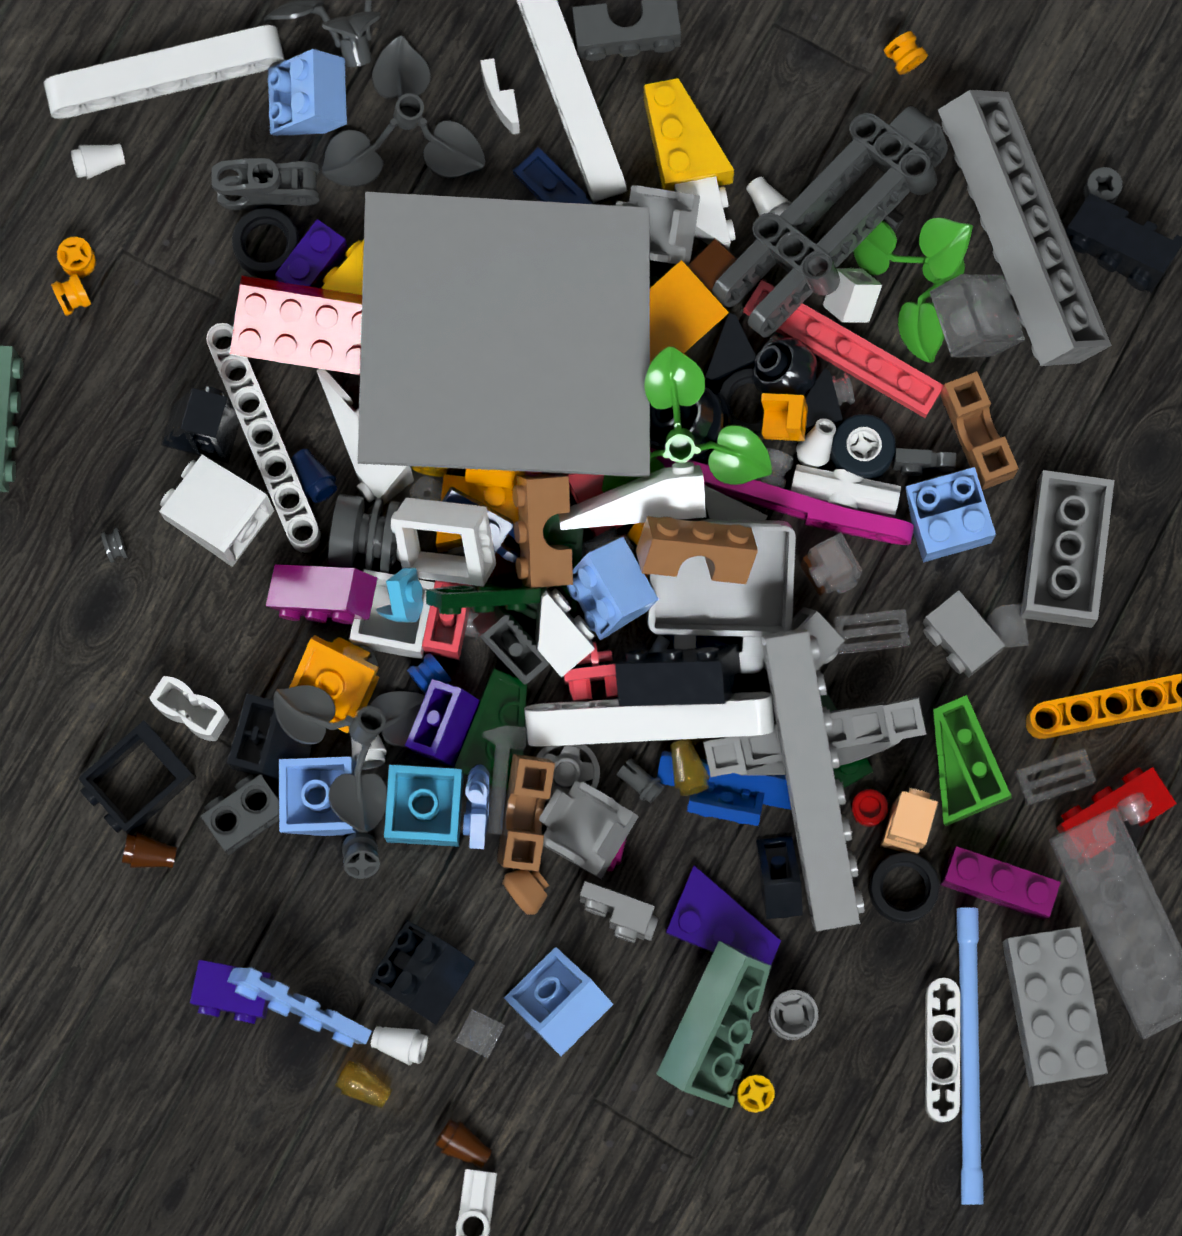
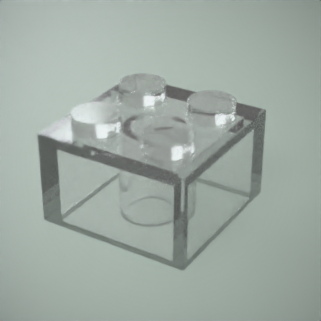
[929,274,1025,357]

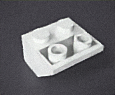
[535,587,595,677]

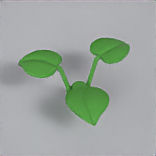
[853,217,973,363]
[602,346,772,493]

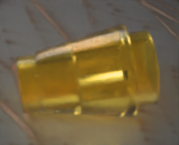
[670,739,710,796]
[335,1060,392,1108]

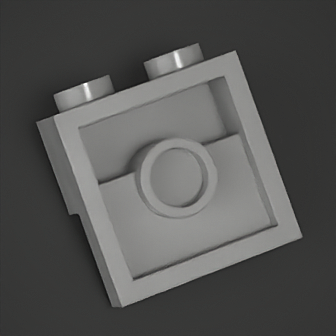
[580,881,659,943]

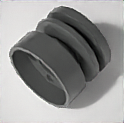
[328,494,401,574]

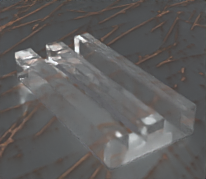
[834,609,911,654]
[1015,748,1097,806]

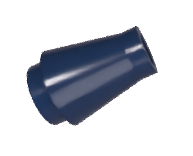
[291,449,337,503]

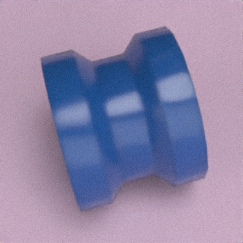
[407,652,451,695]

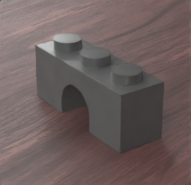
[572,0,681,61]

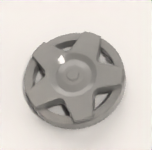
[536,744,600,802]

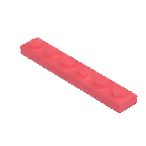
[743,280,944,418]

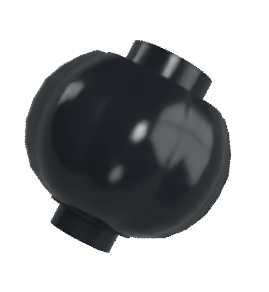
[753,338,817,396]

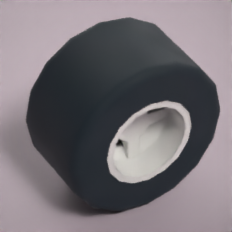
[830,414,895,480]

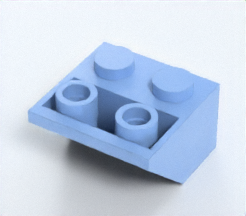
[268,49,347,136]
[906,467,996,562]
[567,537,659,640]

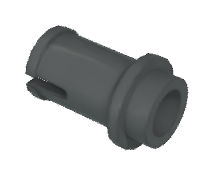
[617,758,664,803]

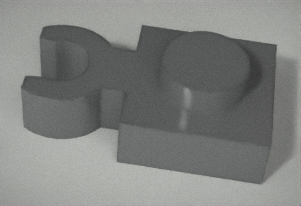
[892,448,956,476]

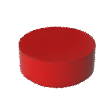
[851,789,888,827]

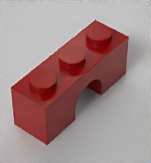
[1056,767,1177,864]

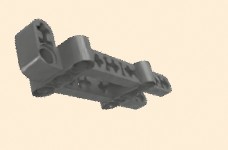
[712,106,948,337]

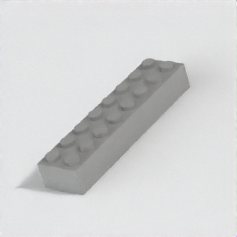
[938,90,1112,366]
[761,628,865,931]

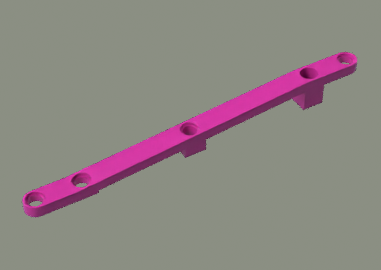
[650,448,914,545]

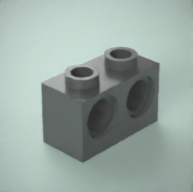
[201,774,279,855]

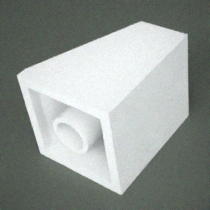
[159,455,274,567]

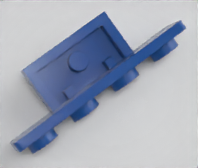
[657,751,791,826]

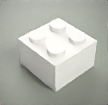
[349,569,435,660]

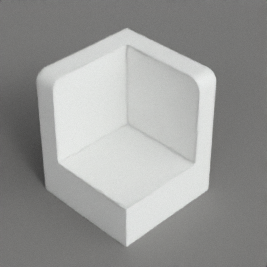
[823,268,882,322]

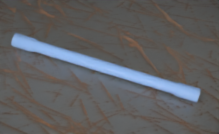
[956,907,984,1205]

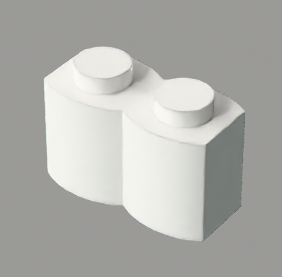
[149,676,229,741]

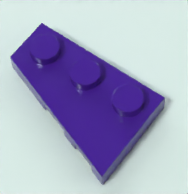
[666,866,781,966]

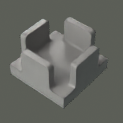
[616,185,700,266]
[539,781,639,879]

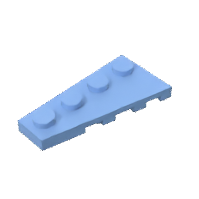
[227,968,372,1048]

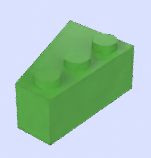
[933,695,1012,827]

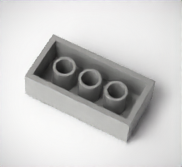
[1020,470,1115,628]
[1002,927,1108,1087]

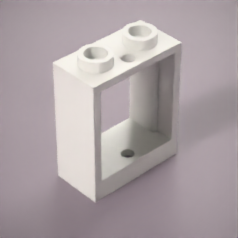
[391,498,496,586]

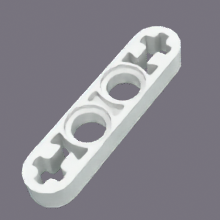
[925,978,960,1122]

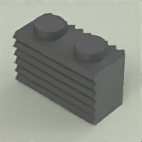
[471,605,550,684]

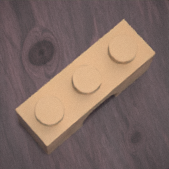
[881,788,938,854]

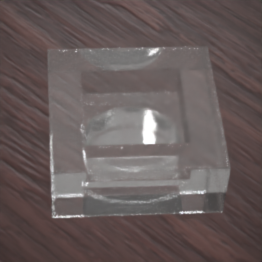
[455,1009,505,1059]

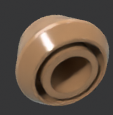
[502,869,549,915]

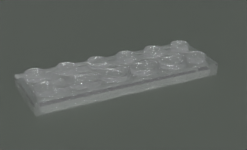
[1049,808,1182,1039]

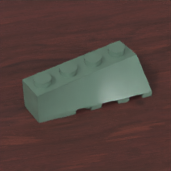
[0,346,23,492]
[656,941,771,1108]

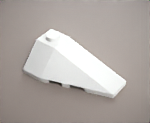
[317,369,414,504]
[558,462,706,530]

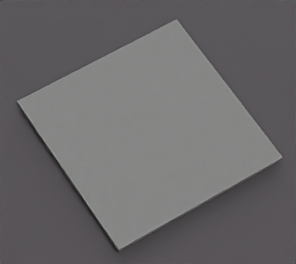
[358,192,650,477]

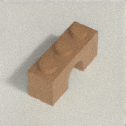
[940,372,1019,490]
[513,473,573,588]
[636,516,758,584]
[497,754,555,872]

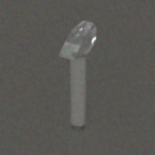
[481,725,527,835]

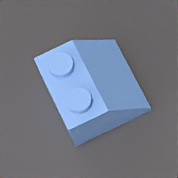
[279,757,358,836]
[504,947,614,1056]

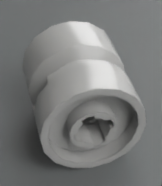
[768,990,818,1040]

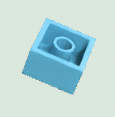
[384,765,464,847]

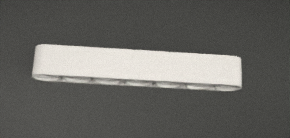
[517,0,627,203]
[44,25,285,119]
[206,323,321,553]
[524,692,775,746]

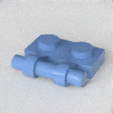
[463,764,490,849]

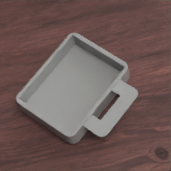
[646,519,796,673]

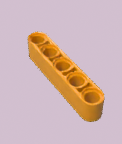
[1026,673,1182,739]

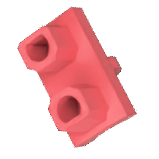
[564,642,618,702]

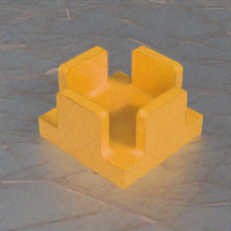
[289,635,379,734]

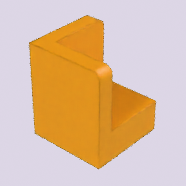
[761,393,808,441]

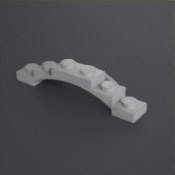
[703,697,927,777]

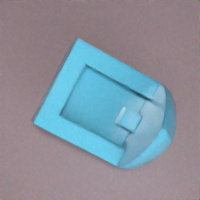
[376,568,423,622]

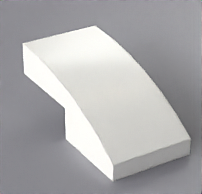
[480,58,520,135]

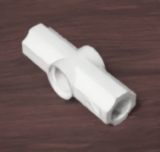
[791,464,901,518]
[456,1169,497,1236]

